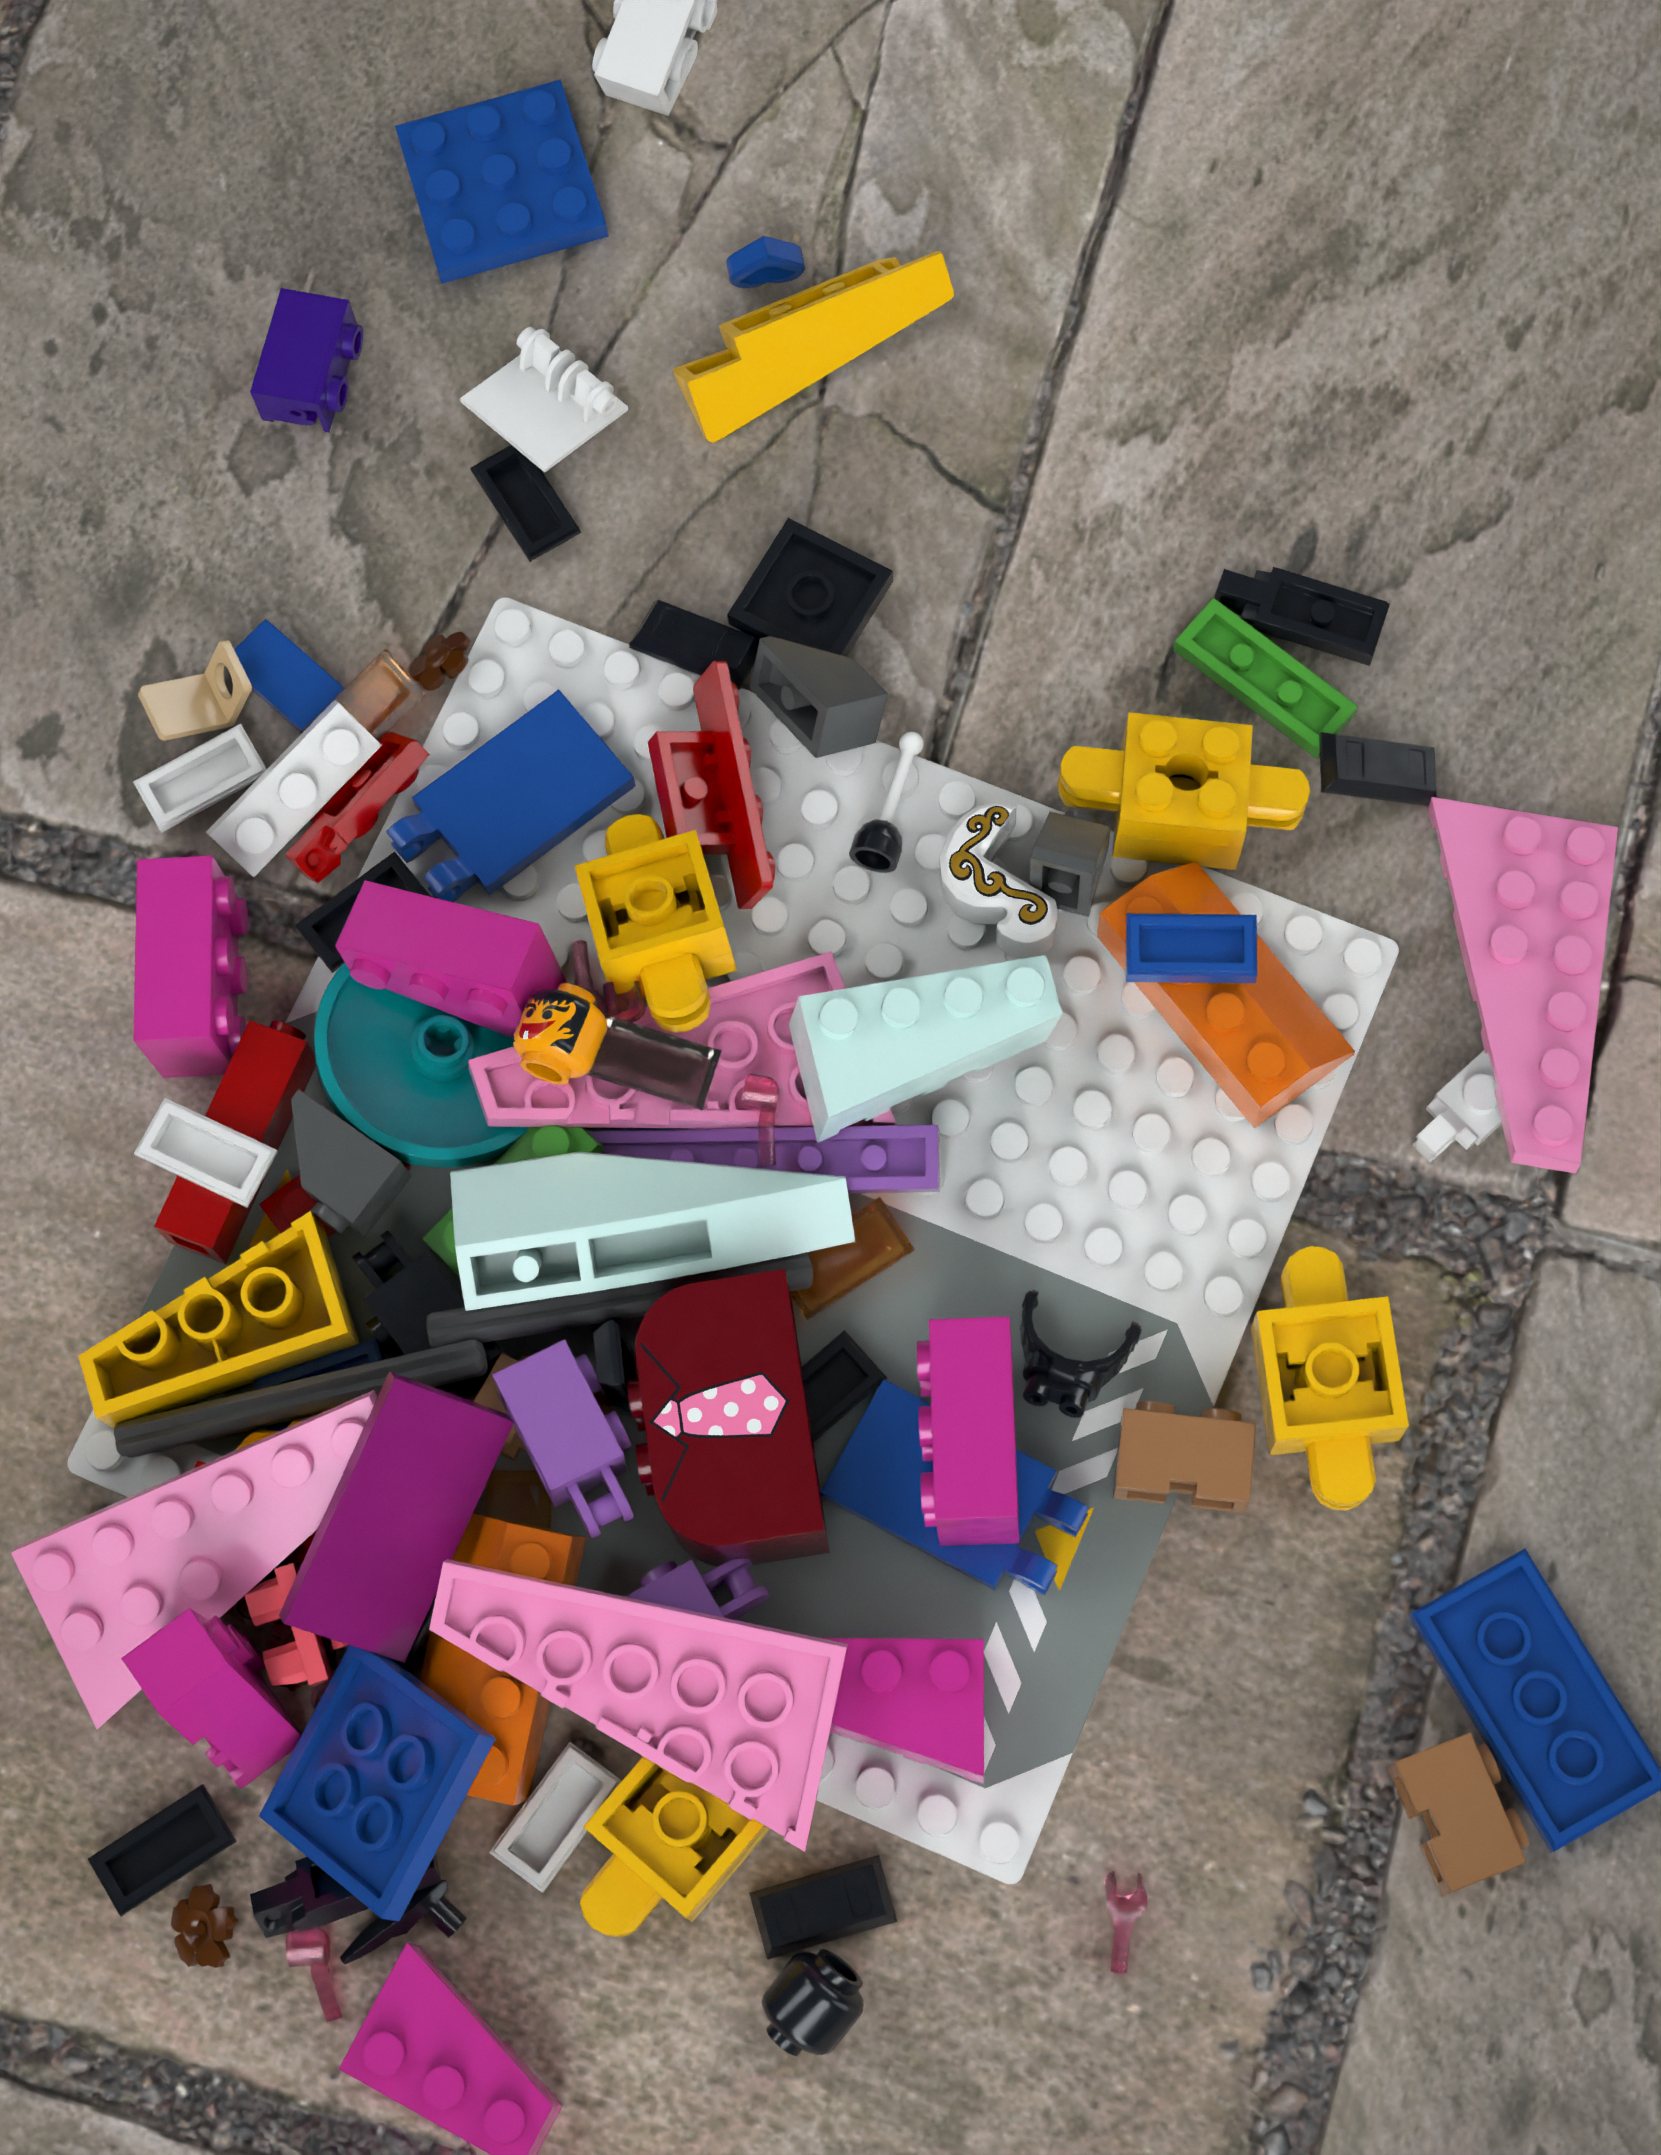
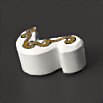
[939,802,1058,959]

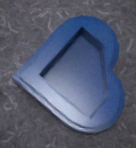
[726,236,805,288]

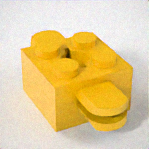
[1057,712,1310,870]
[574,814,737,1033]
[1251,1246,1409,1511]
[580,1756,770,1938]

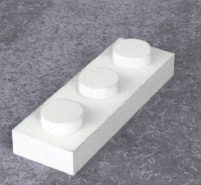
[206,700,382,877]

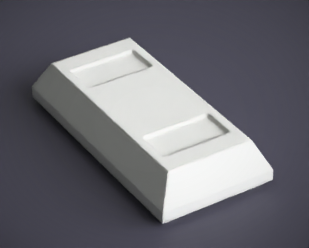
[133,724,267,833]
[134,1098,278,1208]
[489,1742,622,1893]

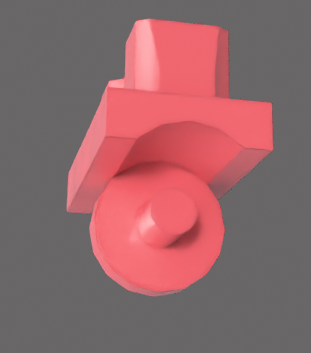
[244,1563,349,1686]

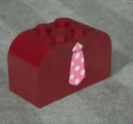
[627,1269,830,1567]

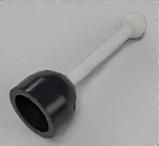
[849,732,924,873]

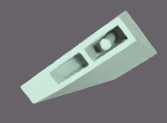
[450,1152,855,1311]

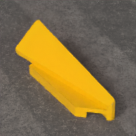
[672,251,954,443]

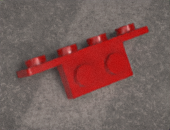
[647,661,775,909]

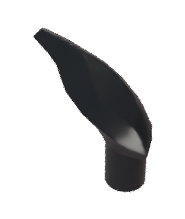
[340,1880,467,1965]

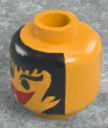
[513,983,607,1085]

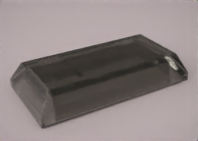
[586,1014,722,1110]

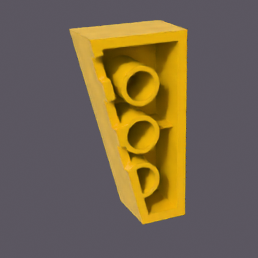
[78,1211,360,1429]

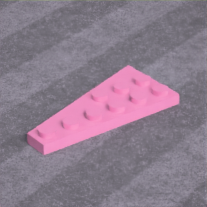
[1428,797,1618,1174]
[468,951,896,1129]
[11,1390,377,1729]
[429,1559,848,1852]

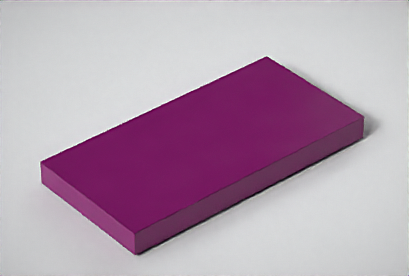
[279,1371,514,1663]

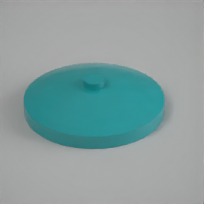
[314,962,529,1168]

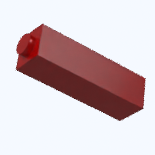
[154,1020,316,1264]

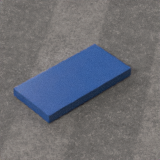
[1409,1548,1661,1853]

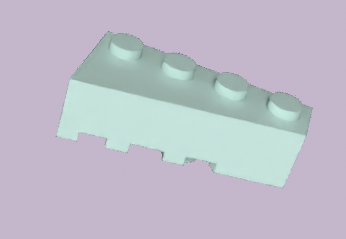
[789,955,1062,1143]

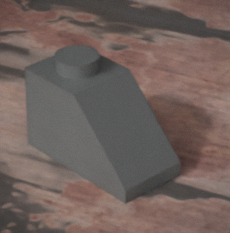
[749,636,888,758]
[1029,811,1111,917]
[291,1089,412,1237]

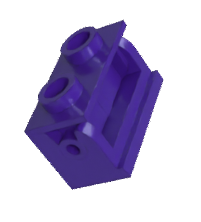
[250,288,363,433]

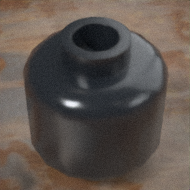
[762,1949,864,2056]

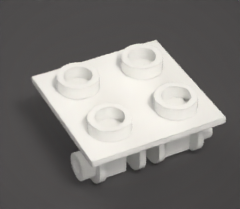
[460,327,628,473]

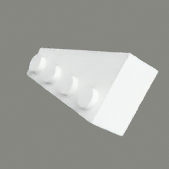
[592,0,718,116]

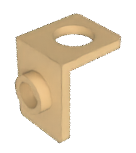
[138,640,252,741]

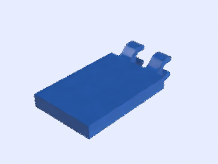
[386,689,636,902]
[820,1379,1089,1595]

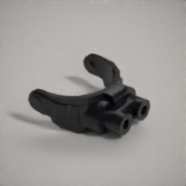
[1020,1289,1142,1418]

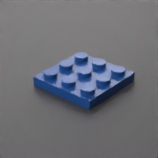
[395,79,609,284]
[259,1645,496,1922]

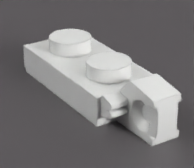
[1412,1050,1502,1163]

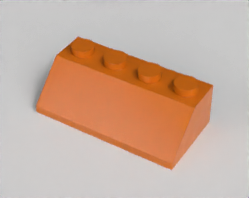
[1097,861,1355,1129]
[420,1512,587,1806]

